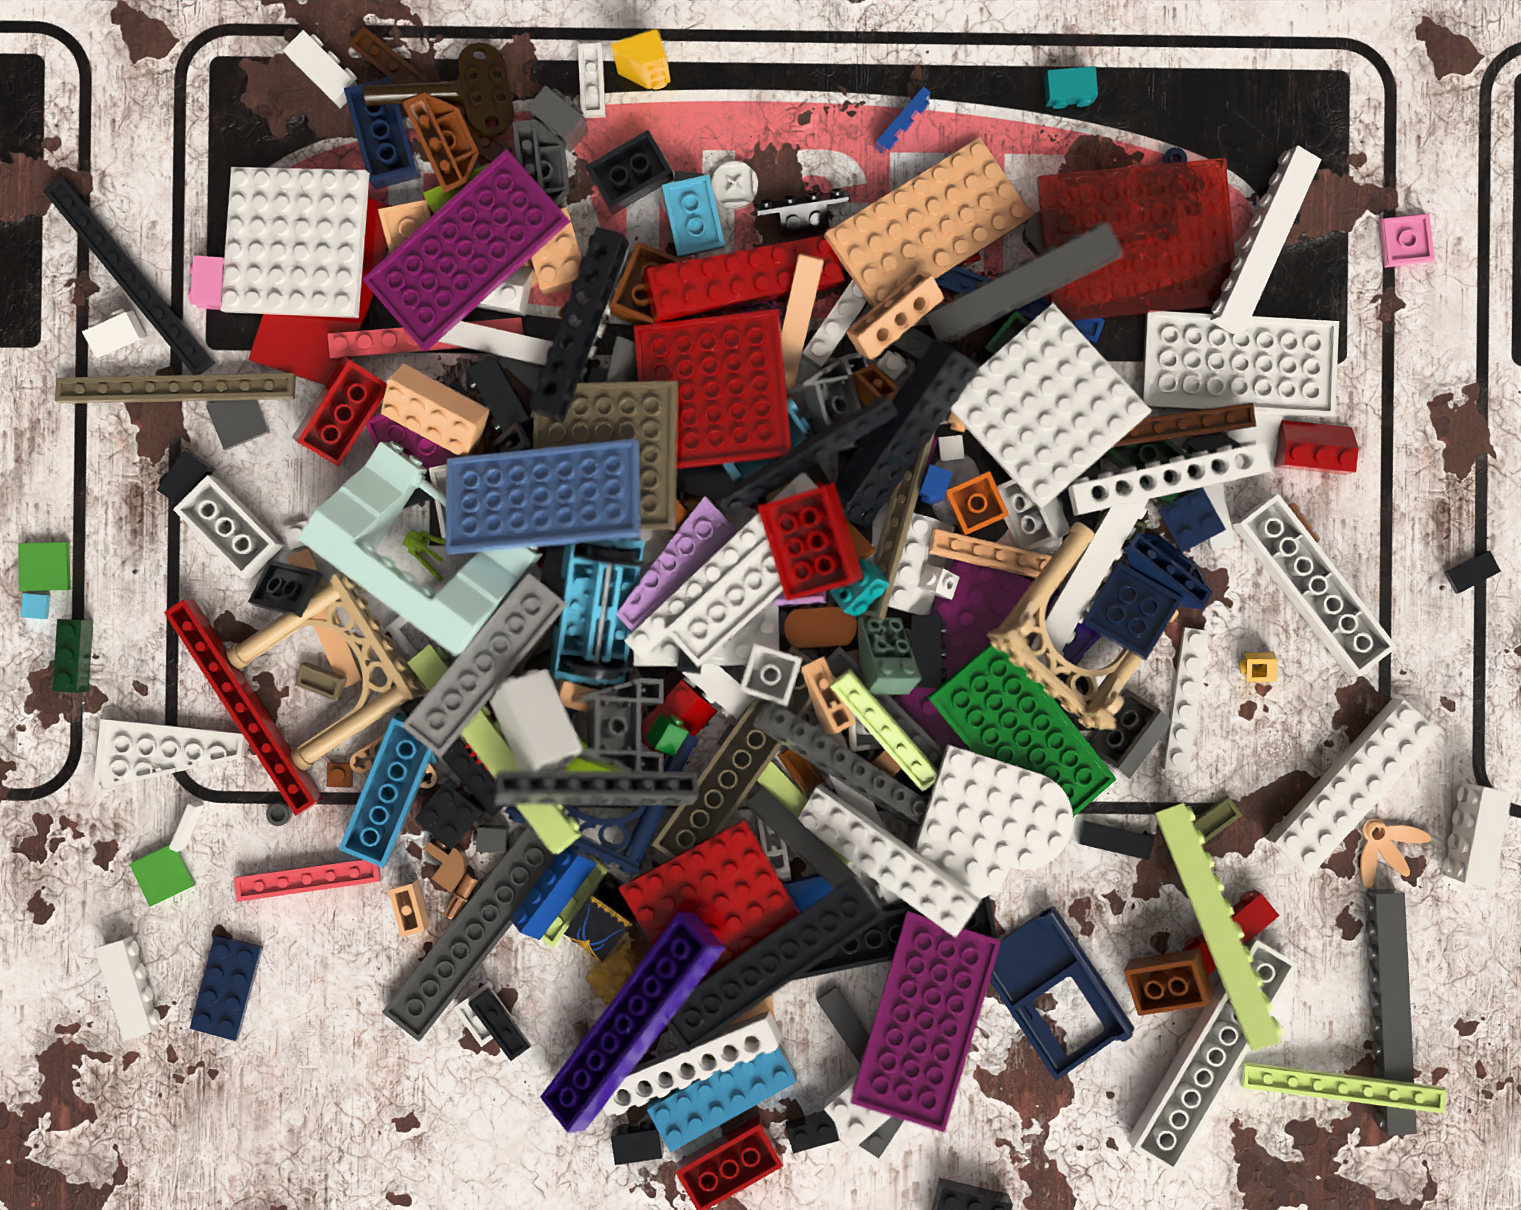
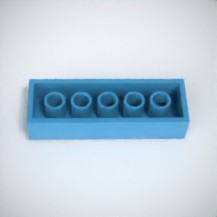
[338,712,434,868]
[647,1041,797,1152]

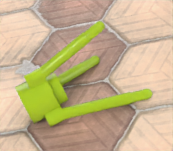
[403,529,446,582]

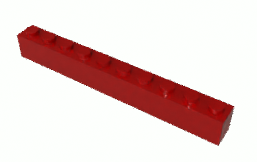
[164,599,324,816]

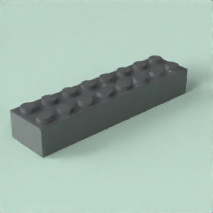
[926,222,1123,345]

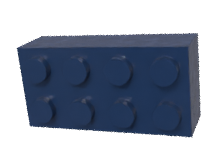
[344,76,421,190]

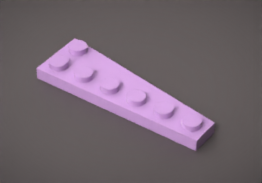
[616,496,738,632]

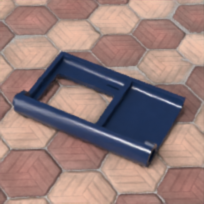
[990,907,1135,1081]

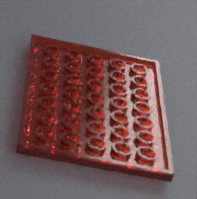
[1037,158,1235,321]

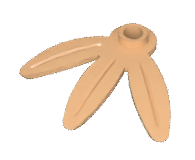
[1360,819,1432,889]

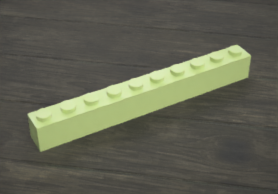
[408,644,582,854]

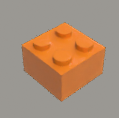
[944,471,1009,535]

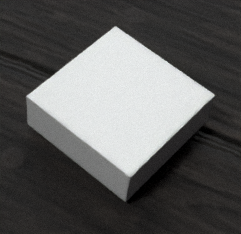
[938,435,965,462]

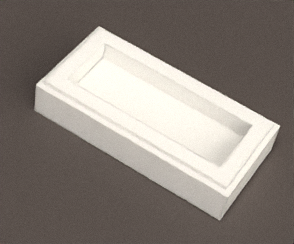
[169,801,204,852]

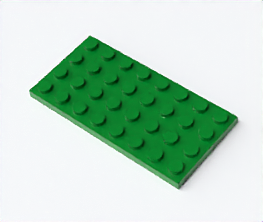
[927,641,1117,817]

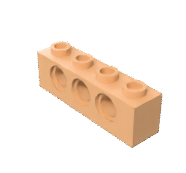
[846,270,944,360]

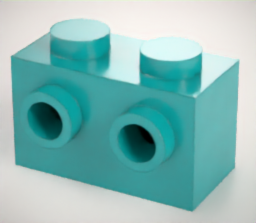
[830,558,890,617]

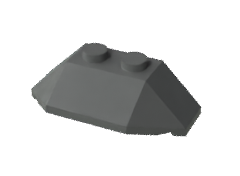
[512,119,570,206]

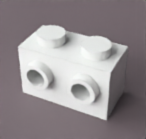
[82,309,147,358]

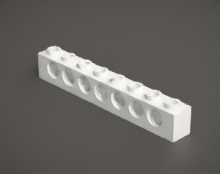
[1068,440,1271,516]
[603,1010,782,1116]

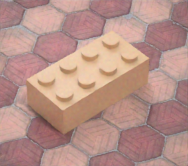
[381,363,489,457]

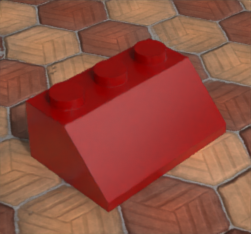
[1275,420,1359,475]
[641,680,718,760]

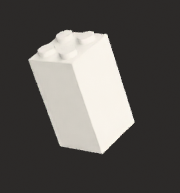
[490,669,582,771]

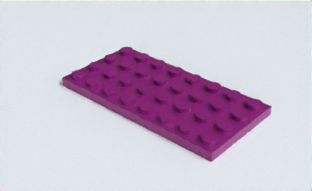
[362,149,571,352]
[894,559,1035,752]
[850,911,1001,1133]

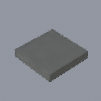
[206,400,270,450]

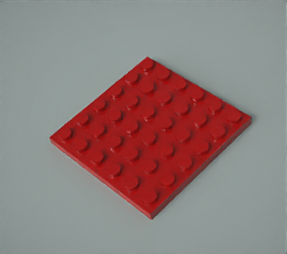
[634,309,792,469]
[619,819,800,983]

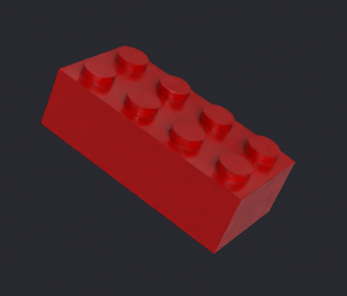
[292,356,387,467]
[675,1115,784,1210]

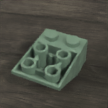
[857,617,921,694]

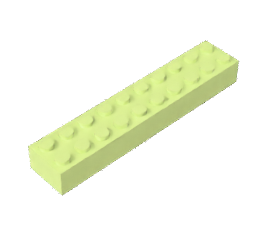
[1154,803,1283,1052]

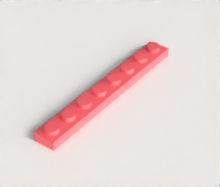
[328,317,524,359]

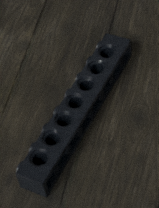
[529,227,630,422]

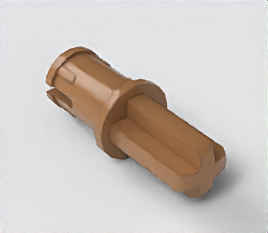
[444,873,479,920]

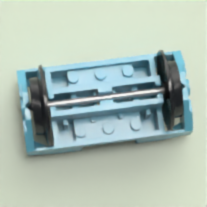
[550,537,646,685]

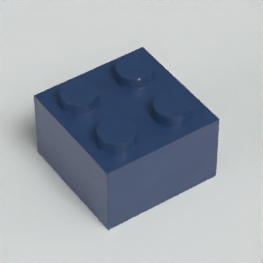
[1158,487,1226,553]

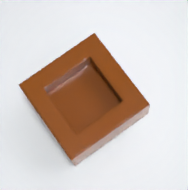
[326,762,353,788]

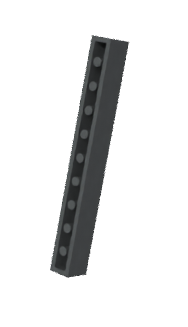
[1364,889,1417,1135]

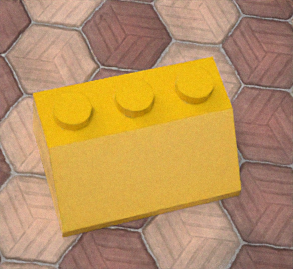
[610,29,671,89]

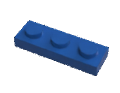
[875,86,931,154]

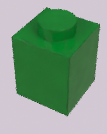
[646,713,689,756]

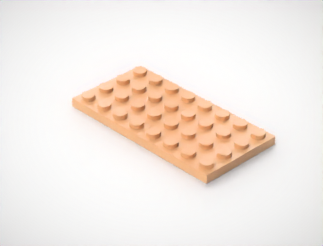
[824,137,1032,309]

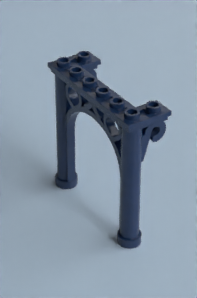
[504,681,699,875]

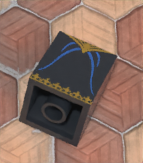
[564,872,636,962]

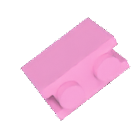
[188,256,225,310]

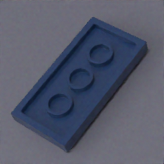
[189,934,263,1041]

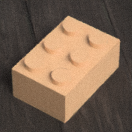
[531,207,583,296]

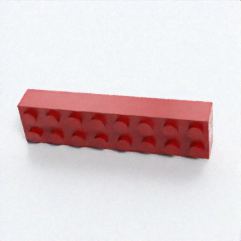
[643,235,844,323]

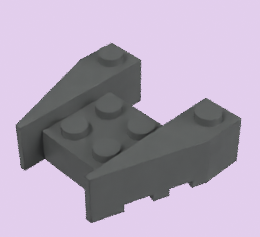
[787,353,870,455]
[572,678,663,772]

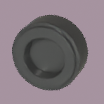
[266,801,292,826]

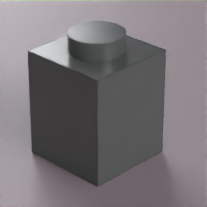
[473,824,510,854]

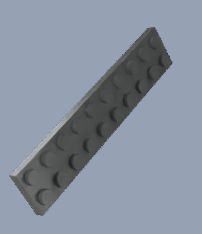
[382,825,558,1042]

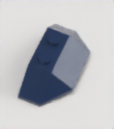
[1126,531,1213,610]

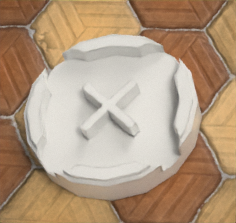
[711,160,758,210]

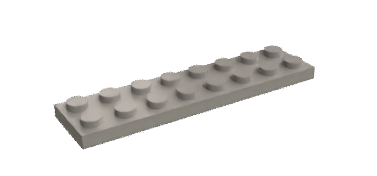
[402,573,567,757]

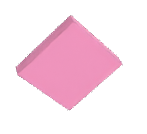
[1379,213,1435,268]

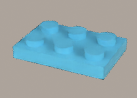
[662,175,725,258]

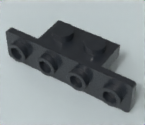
[754,188,850,235]

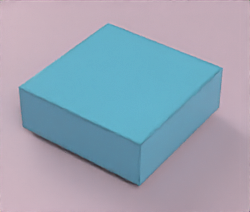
[20,593,50,619]

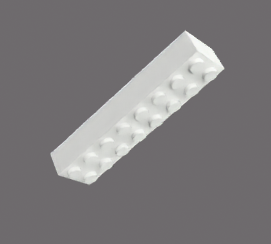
[1232,494,1397,677]
[1266,698,1440,876]

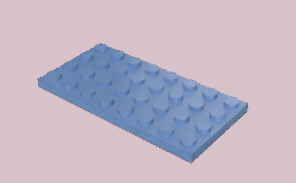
[445,439,640,554]

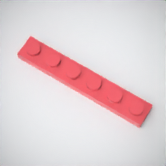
[234,859,382,902]

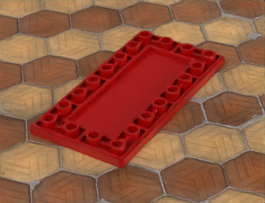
[248,198,393,385]

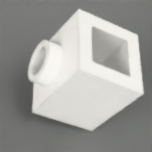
[917,565,960,600]

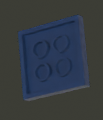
[1082,562,1183,661]

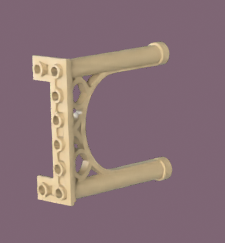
[986,522,1179,730]
[226,572,429,770]

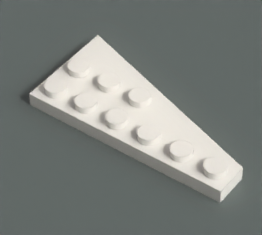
[93,718,246,791]

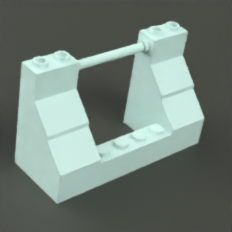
[297,441,542,655]

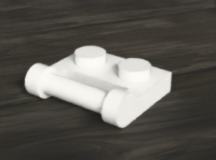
[453,981,517,1047]

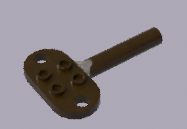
[362,42,514,137]

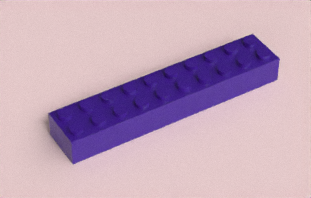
[540,912,725,1133]

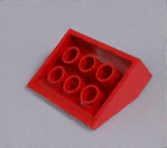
[758,483,863,601]

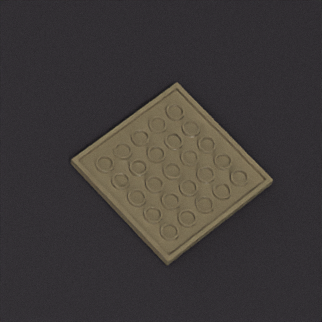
[533,381,678,530]

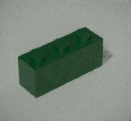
[52,619,94,693]

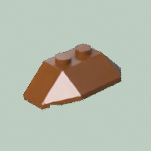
[402,92,479,193]

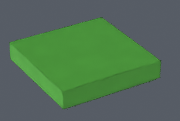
[18,542,71,591]
[129,845,196,907]

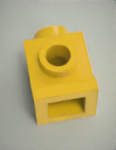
[1239,651,1277,682]

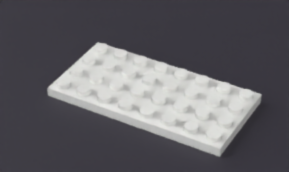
[1142,310,1339,418]

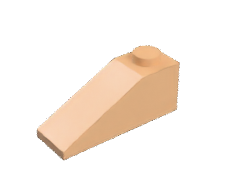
[801,657,856,736]

